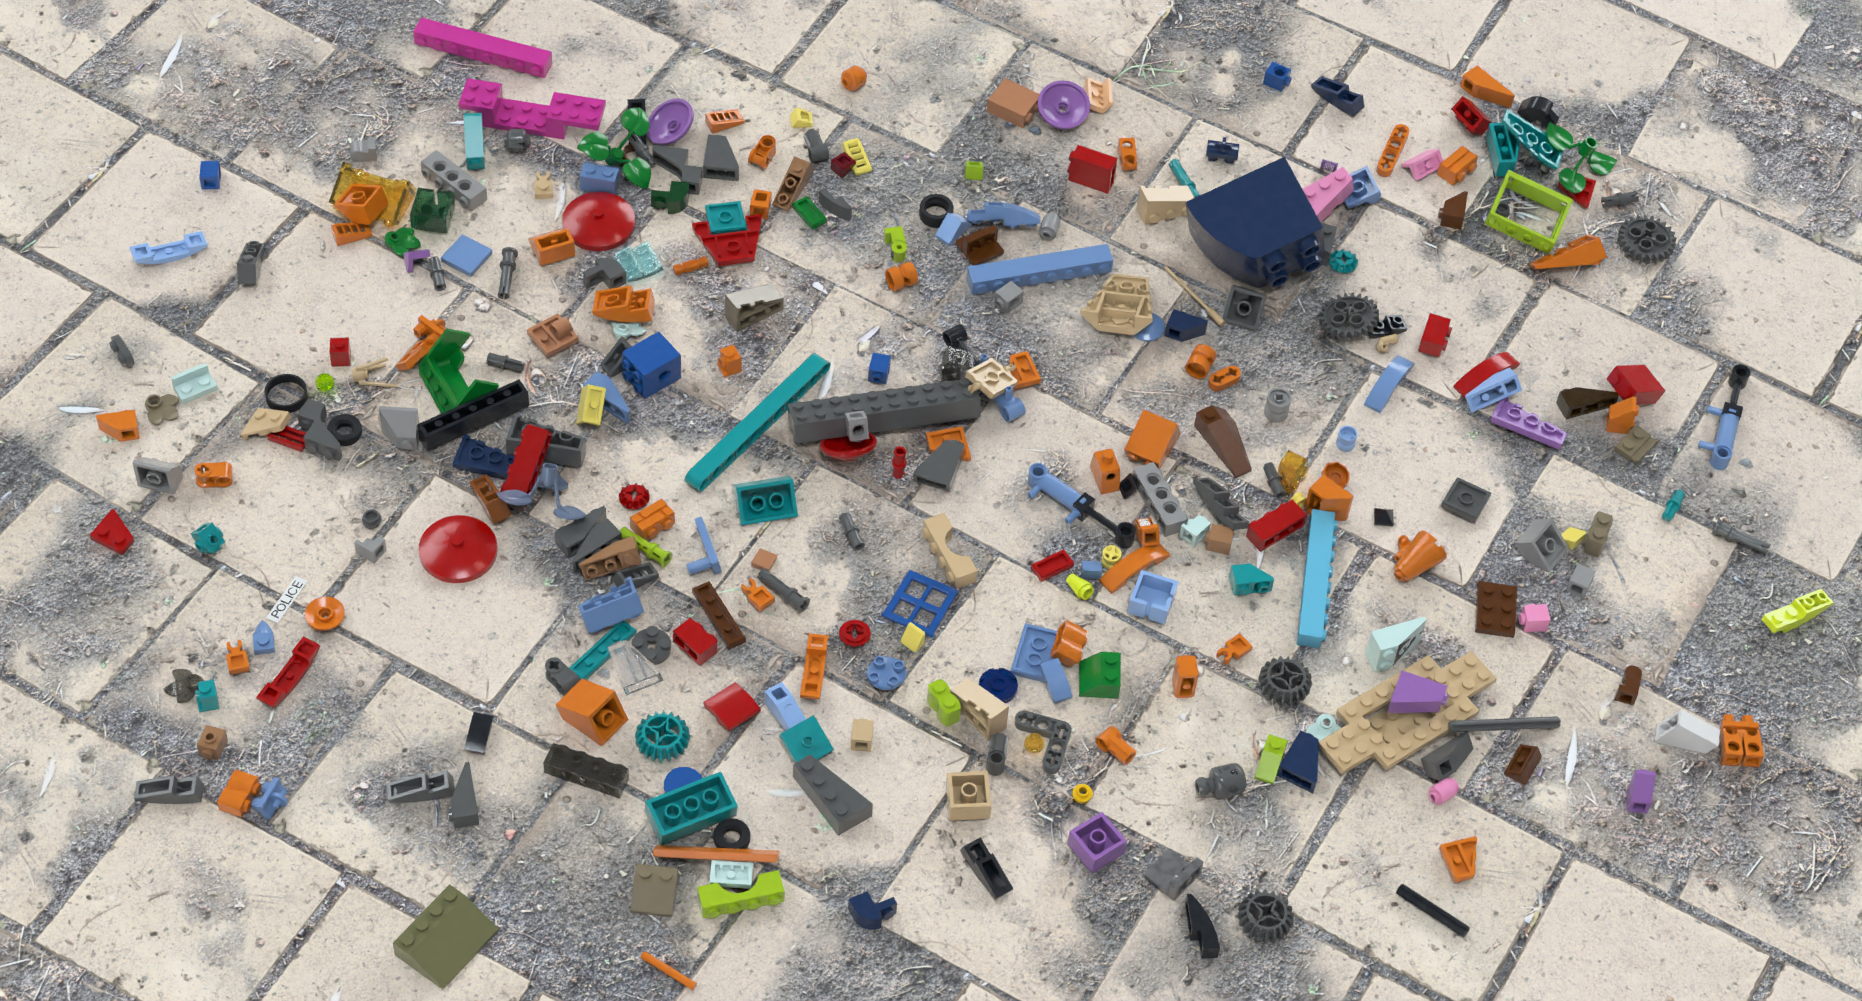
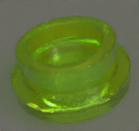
[315,373,334,391]

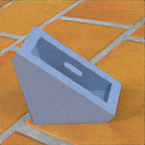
[935,213,972,246]

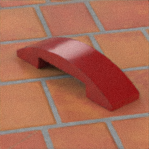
[1453,352,1520,399]
[256,636,320,708]

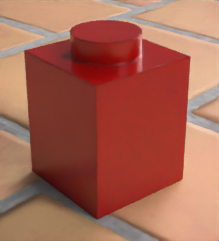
[329,337,351,367]

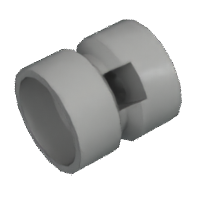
[1264,388,1292,423]

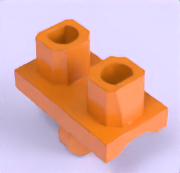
[413,315,446,339]

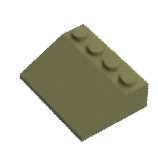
[393,884,499,990]

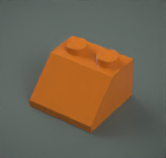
[334,183,389,225]

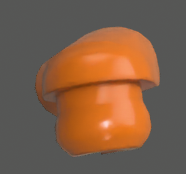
[1394,535,1411,562]

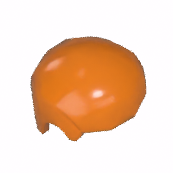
[1321,461,1350,488]

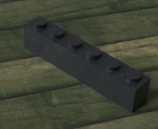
[417,379,529,451]

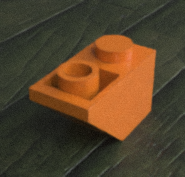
[1606,397,1639,434]
[96,409,140,442]

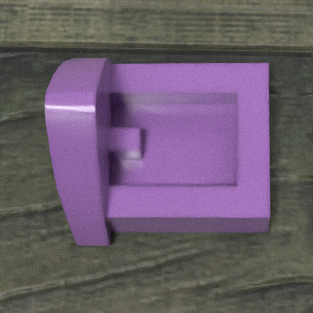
[403,249,431,273]

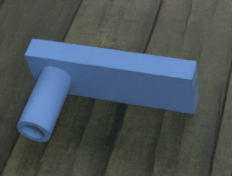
[686,516,722,575]

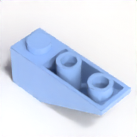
[765,682,806,730]

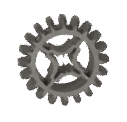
[1258,655,1312,706]
[1237,889,1294,944]

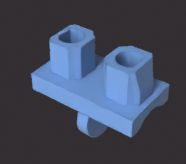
[251,777,289,820]

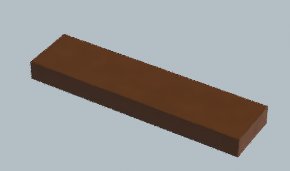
[692,581,746,650]

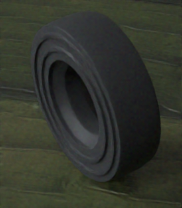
[327,414,362,446]
[713,818,750,849]

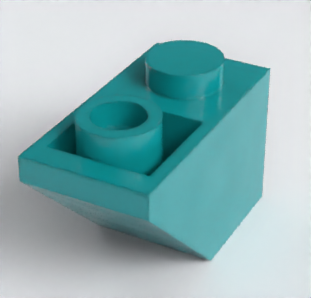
[1229,563,1274,595]

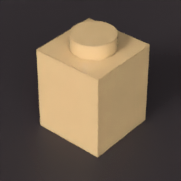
[851,719,874,752]

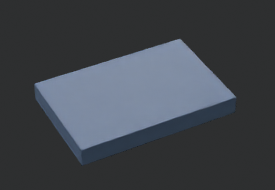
[1010,623,1057,683]

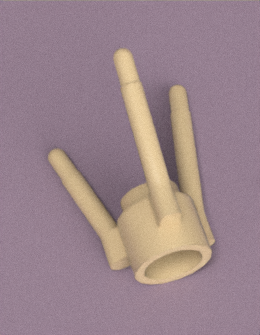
[352,357,398,388]

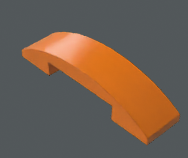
[1099,544,1171,594]
[800,633,828,700]

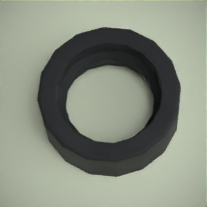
[919,194,954,228]

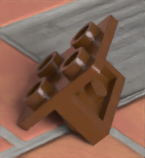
[955,225,1004,266]

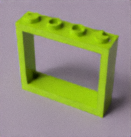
[1484,170,1573,254]

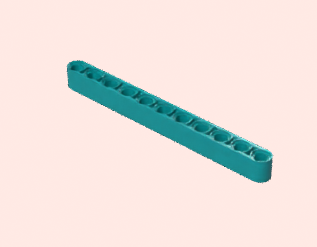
[684,353,831,492]

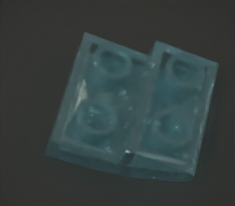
[614,241,664,282]

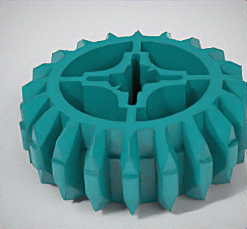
[635,710,690,763]

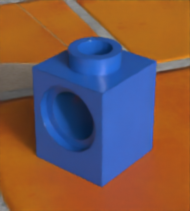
[1263,61,1292,92]
[199,161,221,189]
[868,353,891,384]

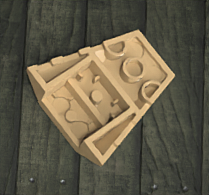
[1080,274,1153,335]

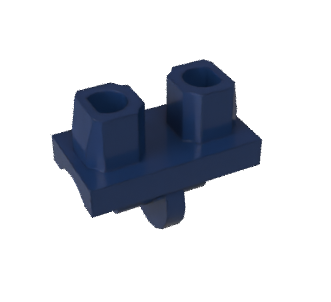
[1206,137,1239,164]

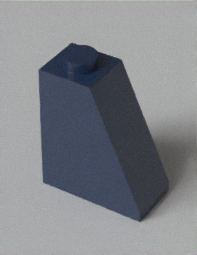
[1277,730,1319,794]

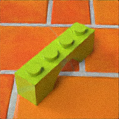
[697,870,785,918]

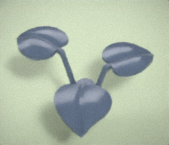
[496,463,587,520]

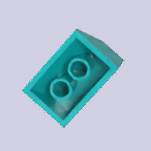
[733,476,798,525]

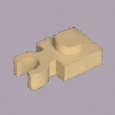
[534,171,553,199]

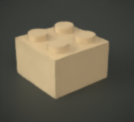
[946,771,991,821]

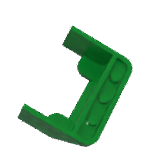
[419,328,499,413]

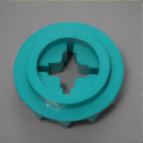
[1329,248,1358,273]

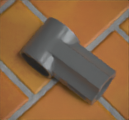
[803,128,829,163]
[986,733,1009,776]

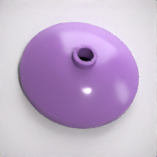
[1038,80,1090,129]
[647,98,694,146]

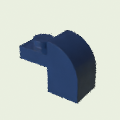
[848,891,897,930]

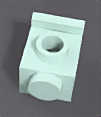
[1179,515,1211,547]

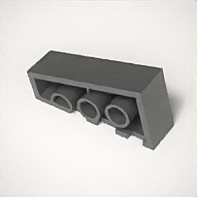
[506,413,586,467]
[793,755,873,835]

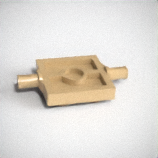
[965,358,1018,400]

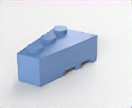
[578,577,644,633]

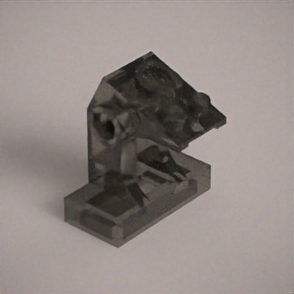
[941,346,974,382]

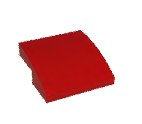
[703,682,761,731]

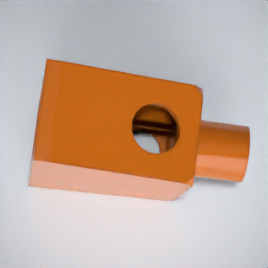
[1090,449,1120,495]

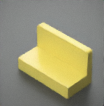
[576,384,606,426]

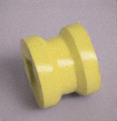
[1101,545,1122,570]

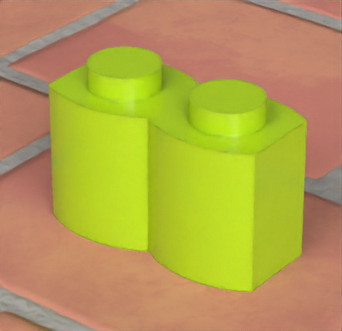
[927,679,961,727]

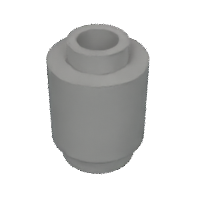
[1039,212,1060,239]

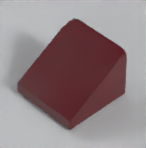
[831,152,856,178]

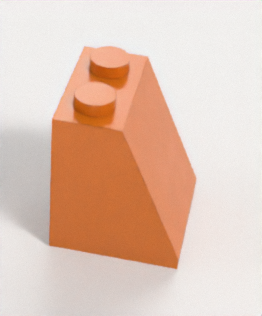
[1124,409,1181,468]
[556,679,629,746]

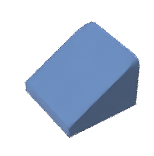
[1082,561,1102,579]

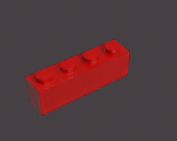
[500,424,553,506]

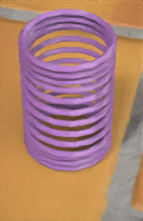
[1320,159,1338,172]

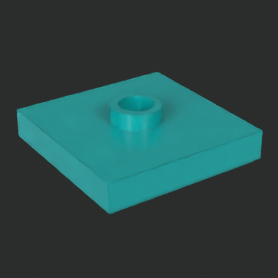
[705,201,746,235]
[779,715,834,763]

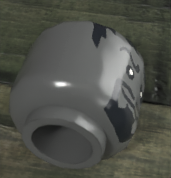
[504,129,530,152]

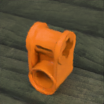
[748,135,776,170]
[194,462,232,488]

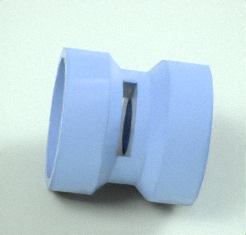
[1336,426,1357,452]

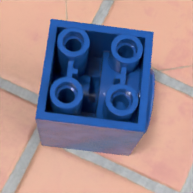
[621,331,681,399]

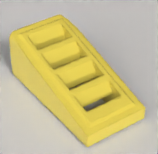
[842,138,872,176]

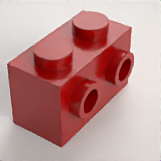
[1451,96,1493,136]
[1418,313,1453,357]
[673,617,718,666]

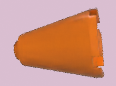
[1393,530,1447,582]

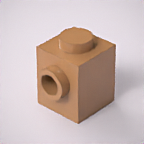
[1204,524,1234,555]
[197,725,228,761]

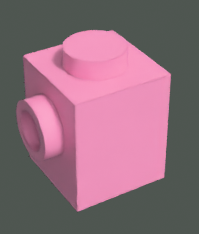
[1518,604,1550,632]

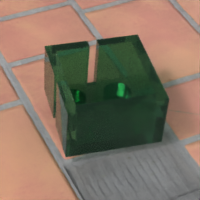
[410,187,455,234]

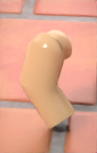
[1376,334,1398,353]

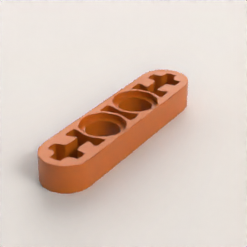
[1376,124,1409,177]

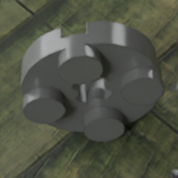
[632,626,671,665]

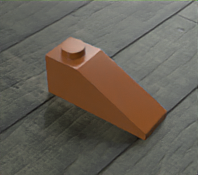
[469,474,511,524]

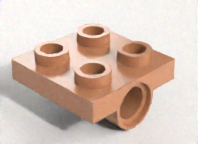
[527,313,579,358]

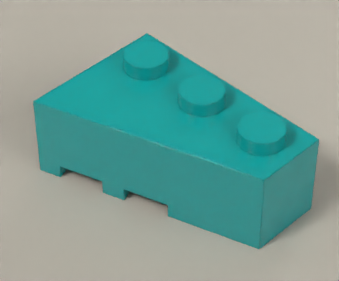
[1486,123,1520,177]

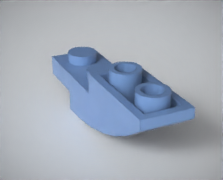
[967,202,1041,228]

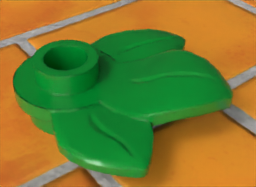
[384,227,421,257]

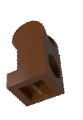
[1615,665,1642,706]

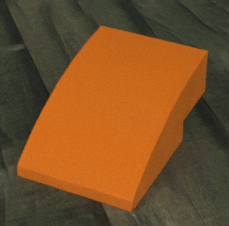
[592,285,655,322]

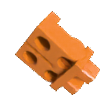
[1719,714,1764,767]

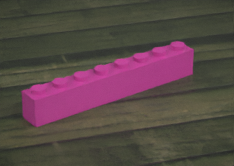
[413,17,553,78]

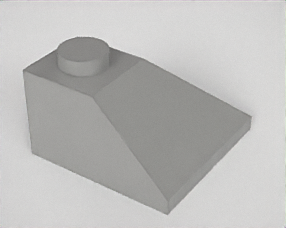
[379,406,419,450]

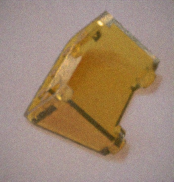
[329,162,417,227]

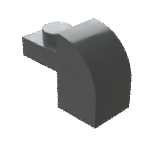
[583,258,627,289]

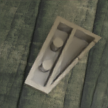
[725,283,784,332]

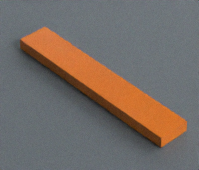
[653,845,780,863]

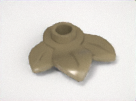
[145,394,179,425]

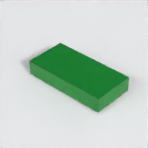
[792,196,827,230]

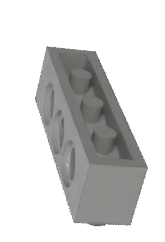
[421,150,487,211]
[1132,462,1188,537]

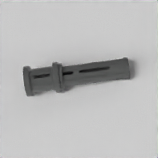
[498,247,518,299]
[1711,518,1771,555]
[757,568,810,613]

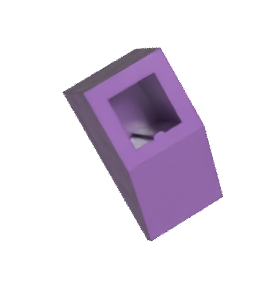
[1627,769,1656,814]

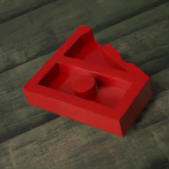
[1557,177,1596,209]

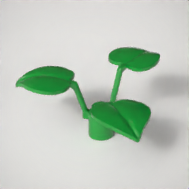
[577,108,651,189]
[1546,122,1617,194]

